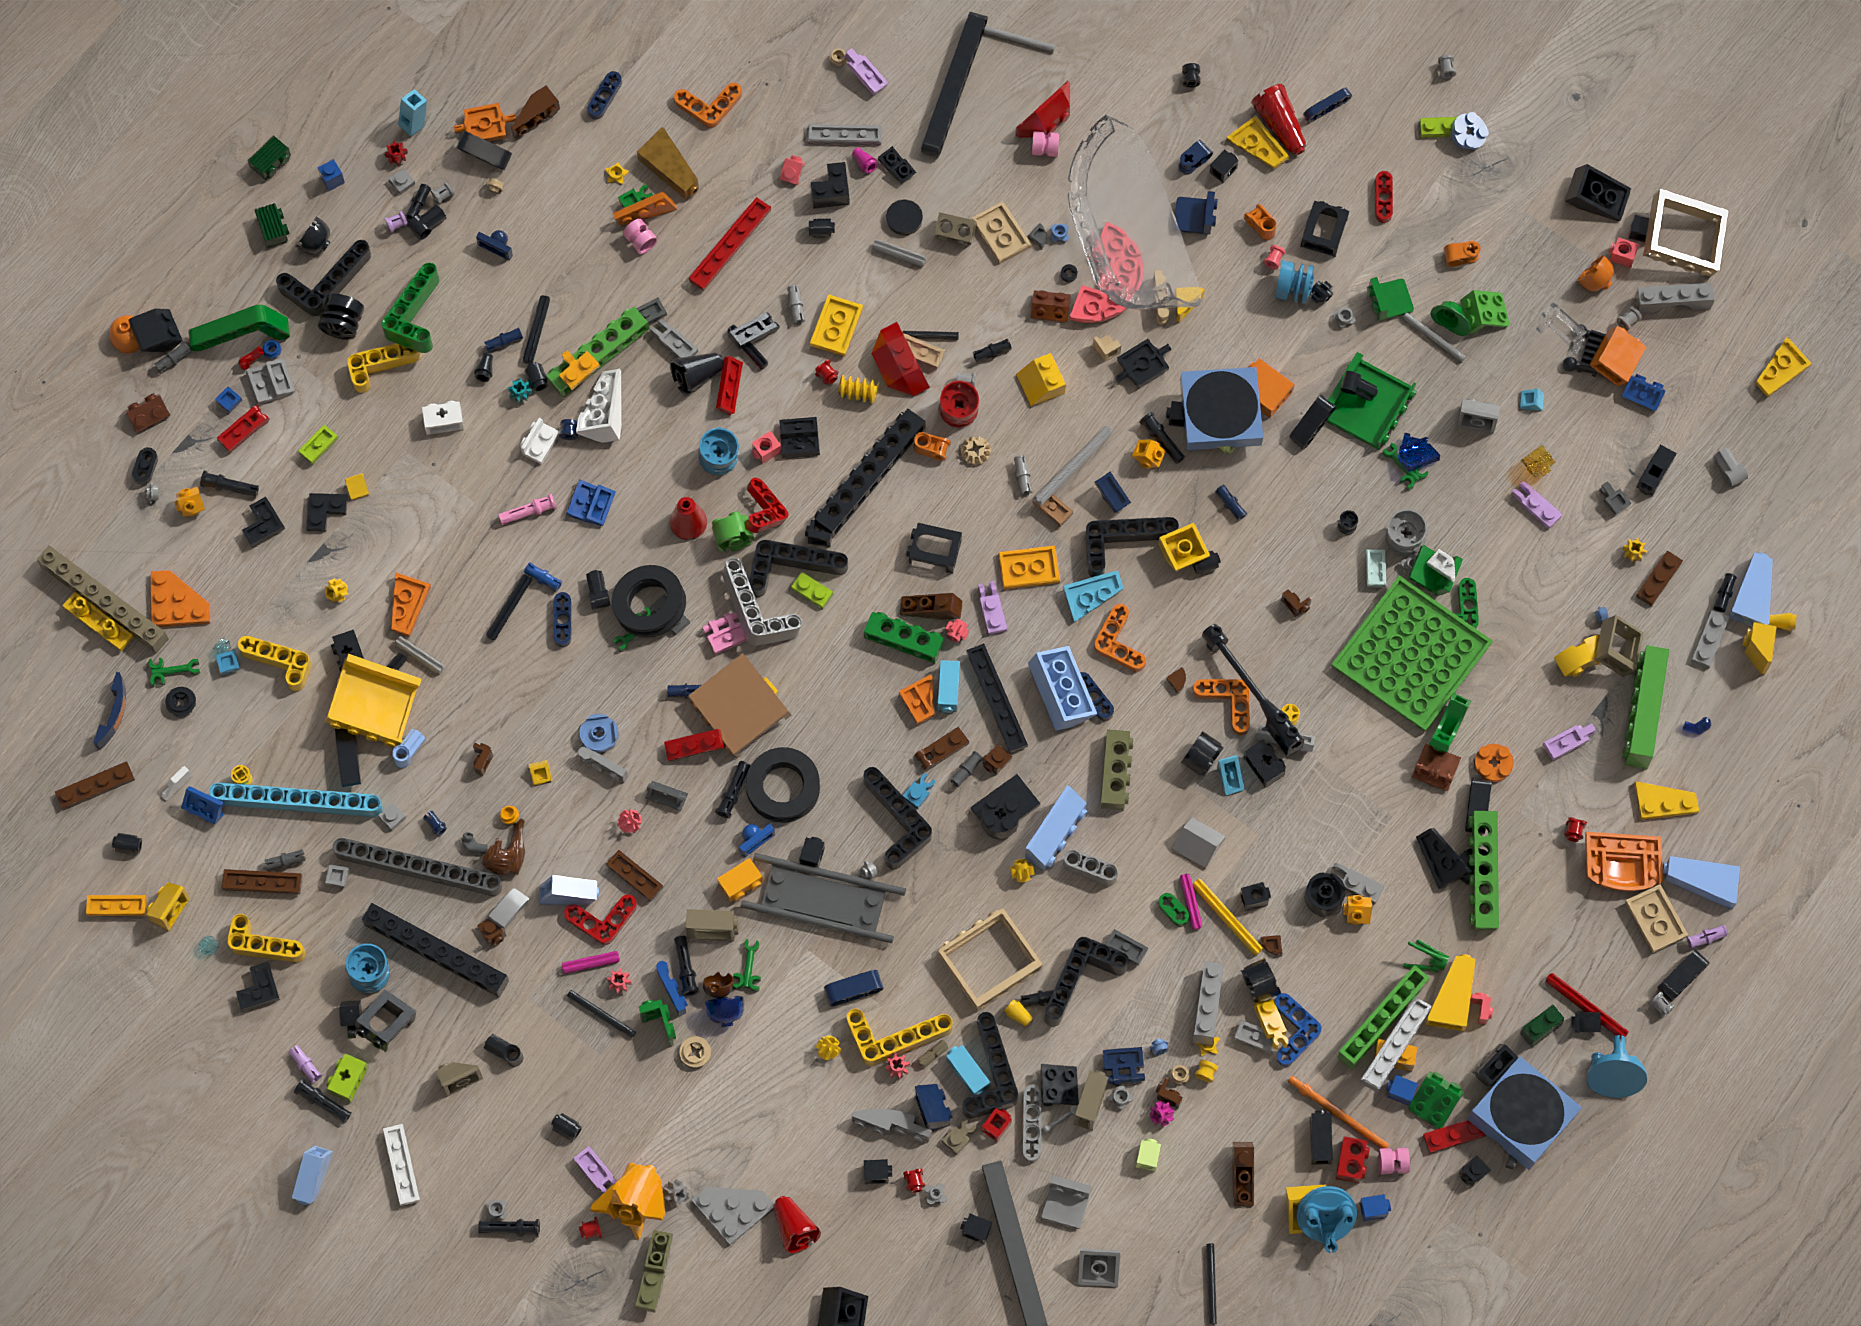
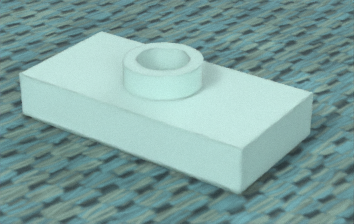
[1366,550,1386,588]

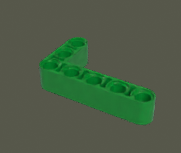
[382,263,440,353]
[188,305,290,351]

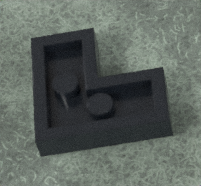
[306,493,348,532]
[242,496,285,547]
[236,962,280,1012]

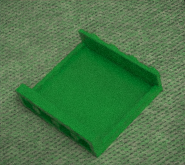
[1327,352,1417,450]

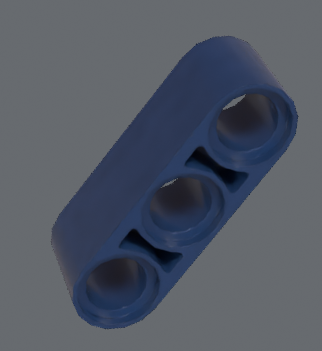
[824,970,884,1006]

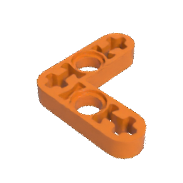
[674,83,742,128]
[1094,604,1146,672]
[1193,679,1250,735]

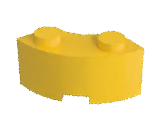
[1553,634,1602,677]

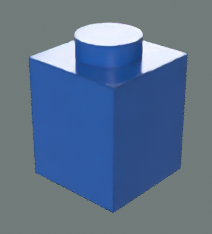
[317,159,345,191]
[1386,1075,1418,1106]
[1359,1194,1391,1222]

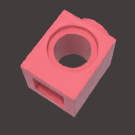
[1609,237,1639,268]
[751,431,782,464]

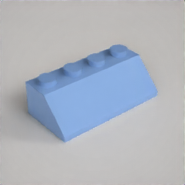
[1028,646,1097,731]
[1025,785,1087,871]

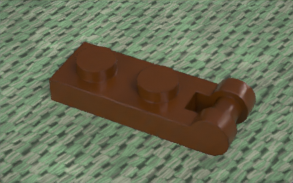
[914,726,969,771]

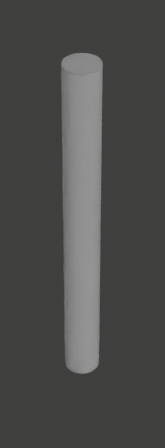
[984,26,1055,52]
[1403,313,1466,362]

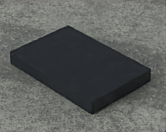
[971,774,1040,821]

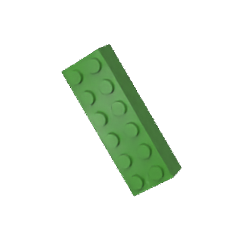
[1622,645,1670,769]

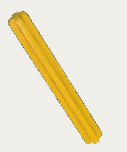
[1193,879,1263,956]

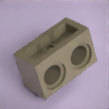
[934,212,977,246]

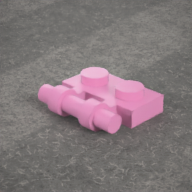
[702,612,747,655]

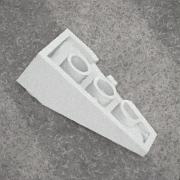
[576,369,622,443]

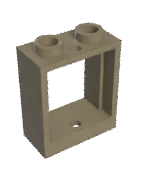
[1595,615,1644,677]
[686,909,739,941]
[1074,1070,1109,1131]

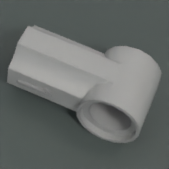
[1713,448,1748,487]

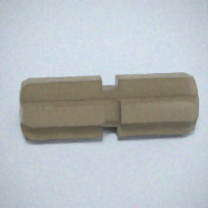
[918,1040,948,1068]

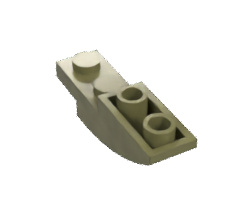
[635,1230,673,1313]

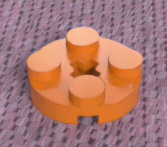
[1474,744,1514,783]

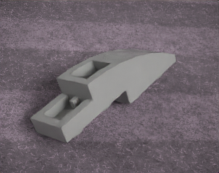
[852,1109,932,1142]

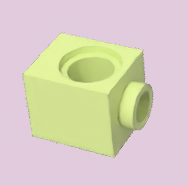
[1136,1139,1161,1171]

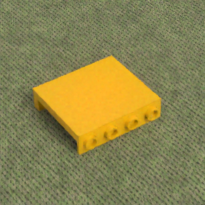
[325,654,422,748]

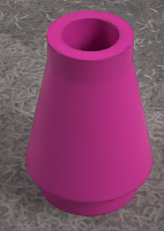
[852,147,877,174]

